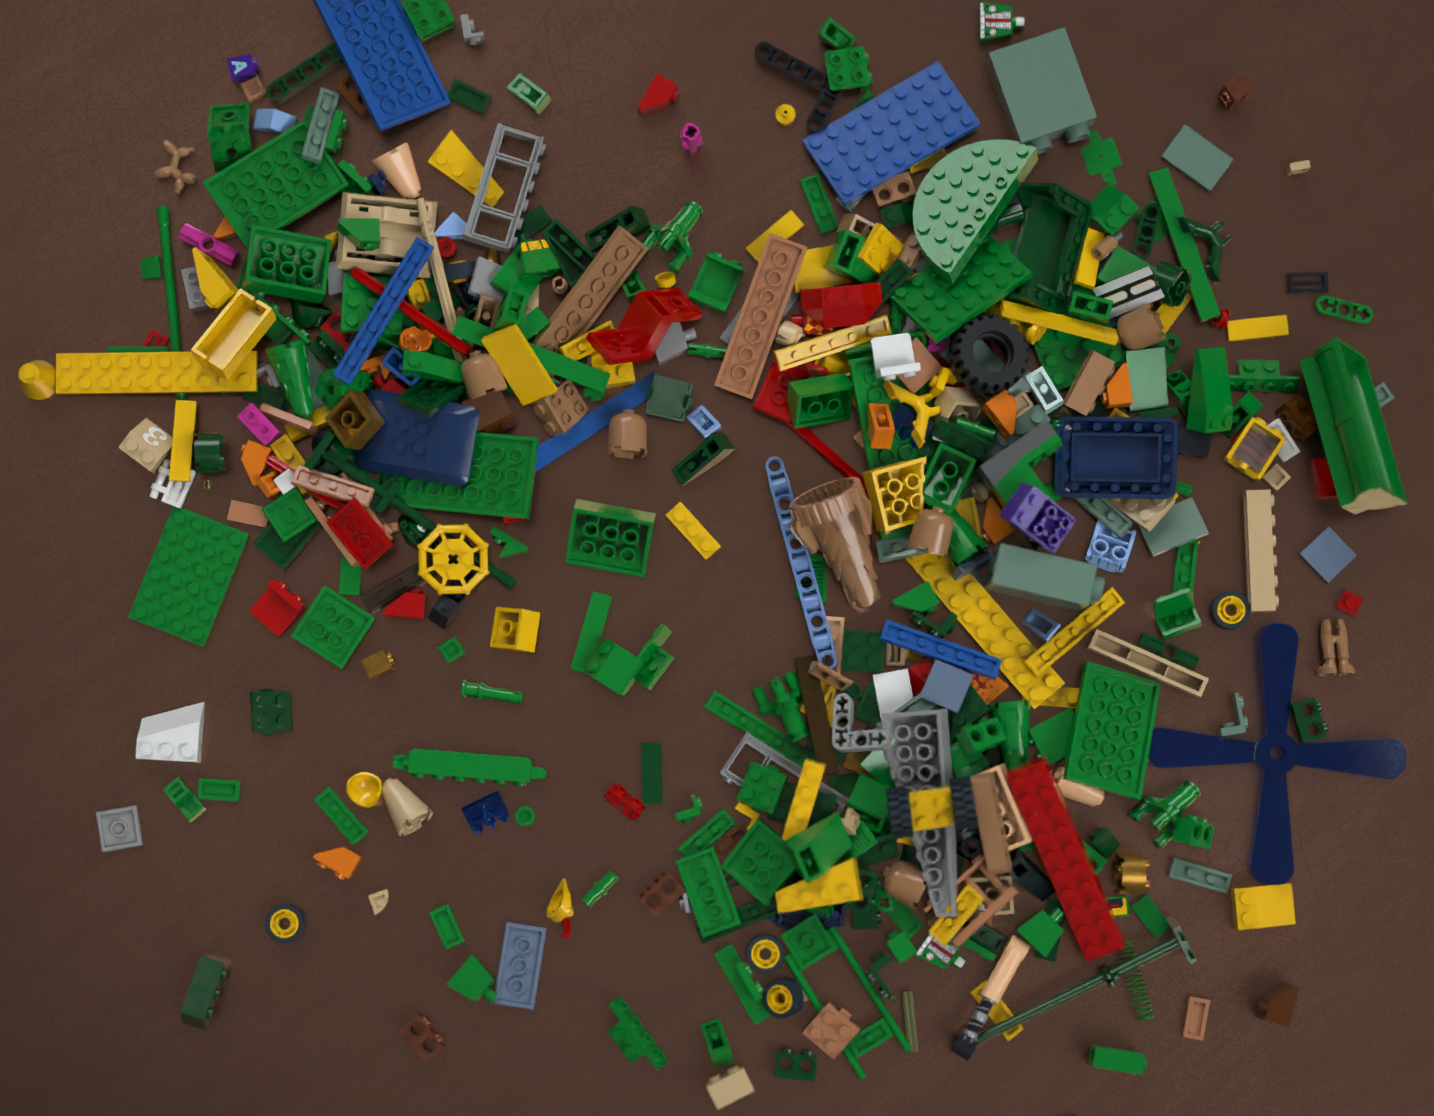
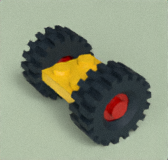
[885,776,978,839]

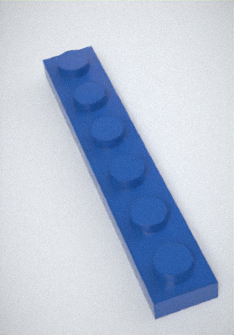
[879,619,1002,680]

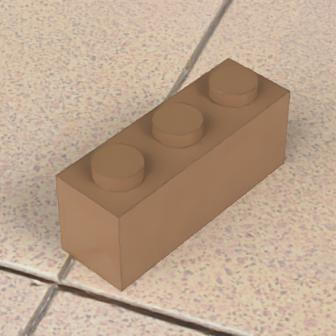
[1063,350,1115,416]

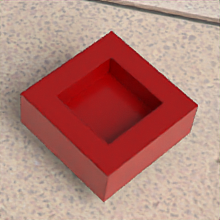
[1335,589,1364,617]

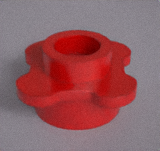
[1210,309,1230,328]

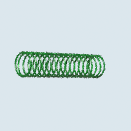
[1118,941,1155,1021]

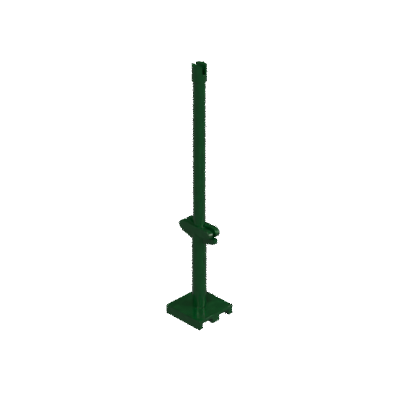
[304,430,516,589]
[976,915,1197,1046]

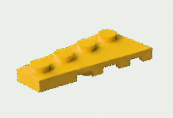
[428,130,504,208]

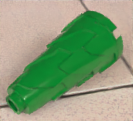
[265,339,314,419]
[926,504,989,569]
[989,700,1031,770]

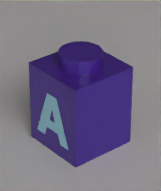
[227,53,259,83]

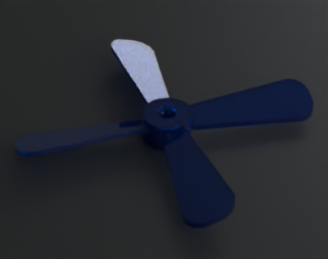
[1148,623,1407,884]

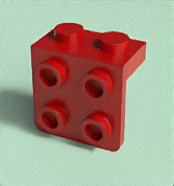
[250,579,306,636]

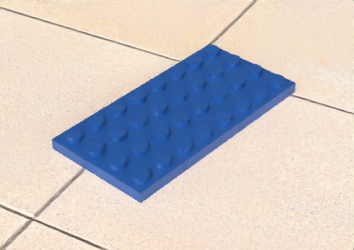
[313,0,451,132]
[802,61,981,206]

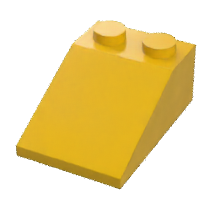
[192,247,239,313]
[1230,883,1296,930]

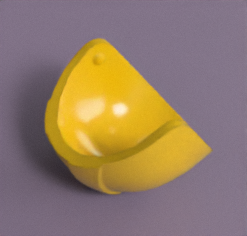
[346,772,382,808]

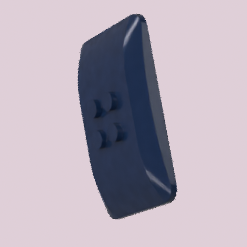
[355,390,480,486]
[1054,416,1179,499]

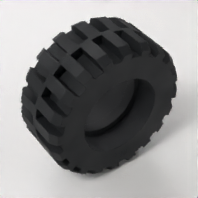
[948,315,1030,396]

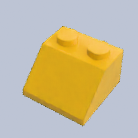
[590,351,635,389]
[490,607,540,653]

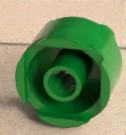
[315,367,363,411]

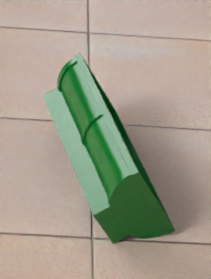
[1300,337,1408,514]

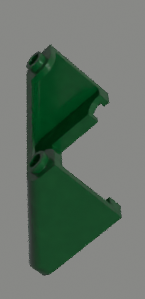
[1000,182,1092,315]

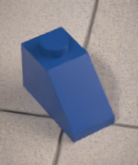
[380,347,423,388]

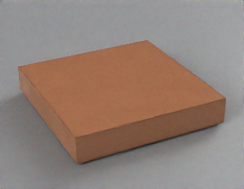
[896,337,943,394]

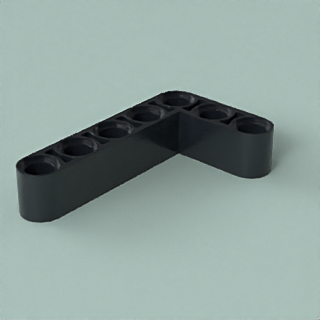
[754,42,843,135]

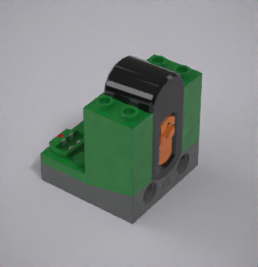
[973,420,1063,551]

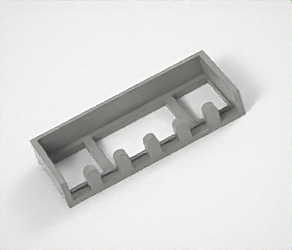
[463,123,546,254]
[720,731,849,814]

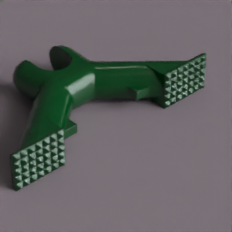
[1176,216,1232,283]

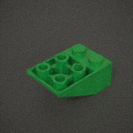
[824,229,879,284]
[784,812,852,884]

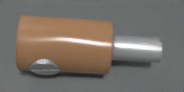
[1091,232,1123,261]

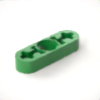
[1314,295,1373,325]

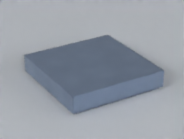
[1299,526,1357,583]
[920,660,974,713]

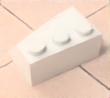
[136,702,205,763]

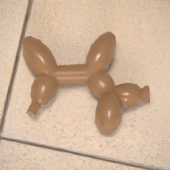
[154,140,197,194]

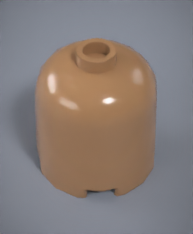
[1117,303,1166,350]
[461,350,507,400]
[607,410,647,459]
[907,506,954,556]
[882,860,928,910]

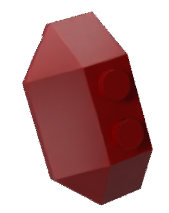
[800,282,882,328]

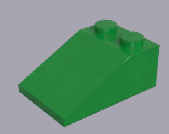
[923,443,980,515]

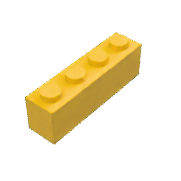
[782,758,826,840]

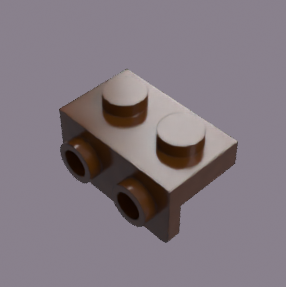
[1275,392,1318,442]

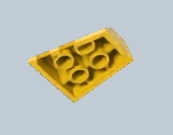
[862,457,926,531]

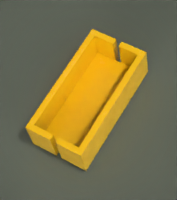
[191,288,277,380]

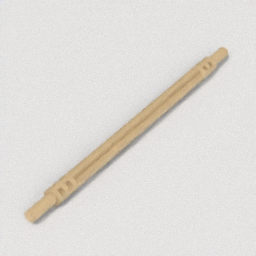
[416,198,469,399]

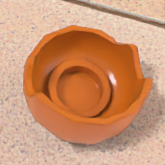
[399,326,432,352]

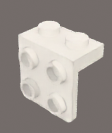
[870,333,921,381]

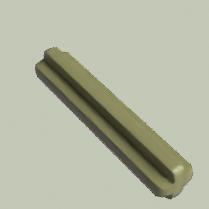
[901,991,918,1052]

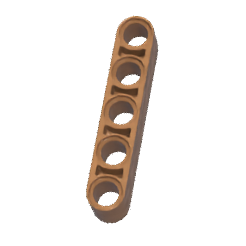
[970,772,1012,875]

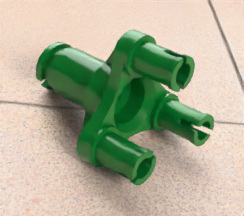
[641,200,704,272]
[751,670,810,743]
[1129,780,1201,849]

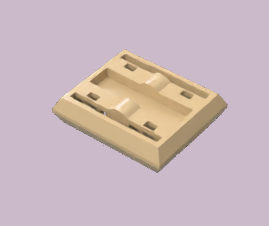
[336,192,437,279]

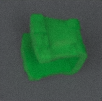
[950,742,990,778]

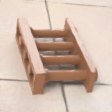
[305,473,394,568]
[924,855,1020,947]

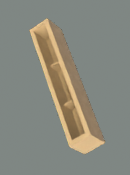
[1243,489,1279,613]
[1086,629,1209,698]

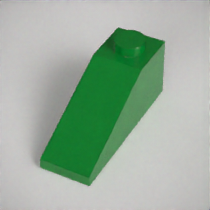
[401,350,463,383]

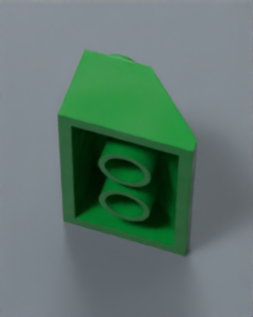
[787,373,853,429]

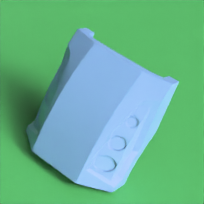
[1085,520,1137,573]

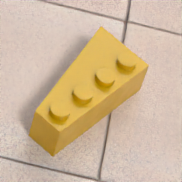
[775,859,863,913]

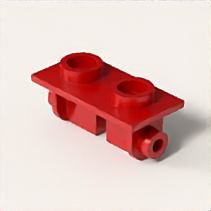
[604,782,646,821]

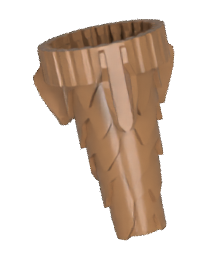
[789,477,881,608]

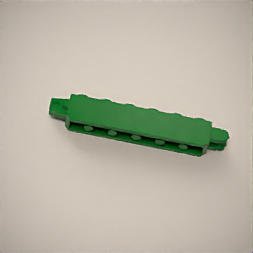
[393,749,547,786]

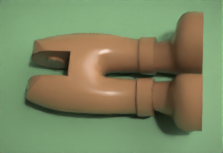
[1317,619,1355,677]

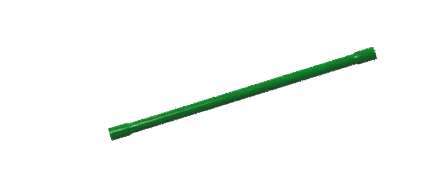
[156,206,193,464]

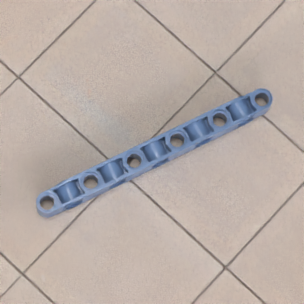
[765,456,837,669]

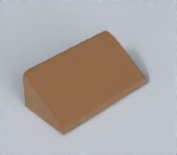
[808,661,853,692]

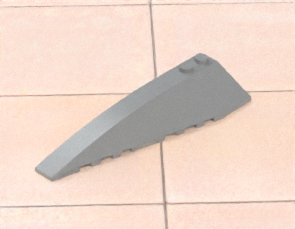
[881,709,957,917]

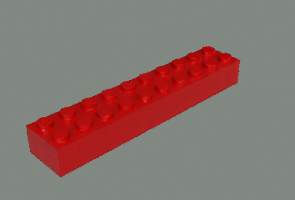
[1006,756,1126,962]

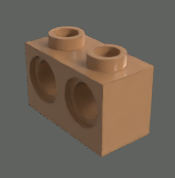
[871,171,916,210]

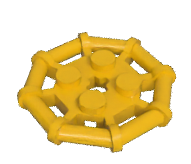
[417,523,490,596]

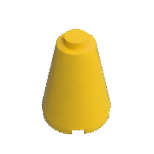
[18,360,56,400]

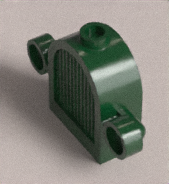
[845,681,881,727]

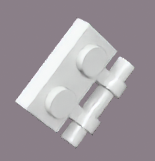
[149,459,196,509]

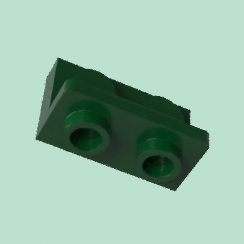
[308,330,346,369]
[858,830,900,868]

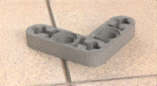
[832,693,892,753]

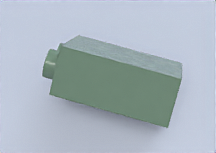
[985,27,1097,154]
[985,543,1105,612]

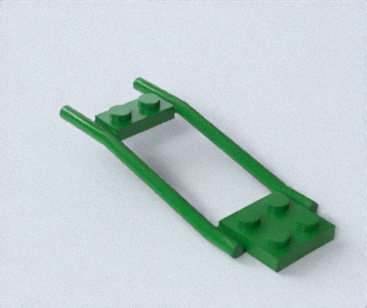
[781,914,912,1081]

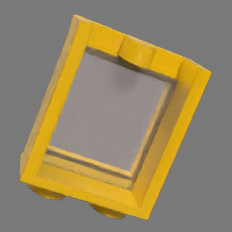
[1223,417,1286,482]

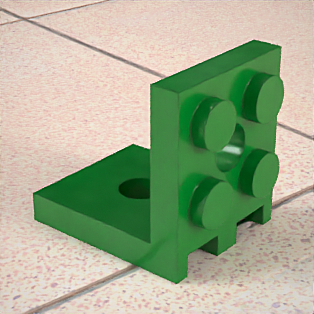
[207,102,253,172]

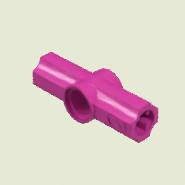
[679,123,703,154]
[178,223,240,267]

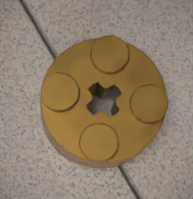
[1112,853,1149,894]

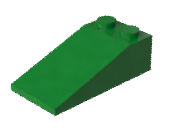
[1186,346,1233,433]

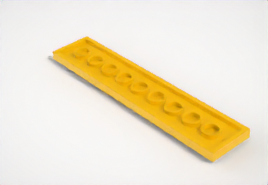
[56,351,258,395]
[904,553,1065,710]

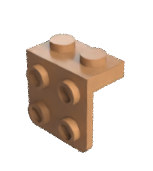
[530,380,589,436]

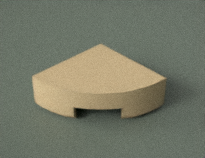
[368,888,389,915]

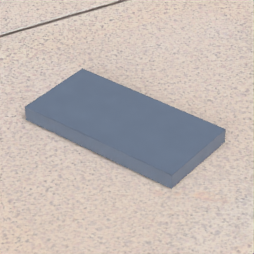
[493,922,547,1010]

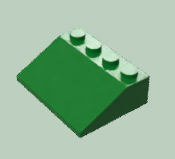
[241,225,332,304]
[565,499,656,578]

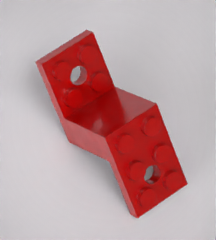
[586,287,703,365]

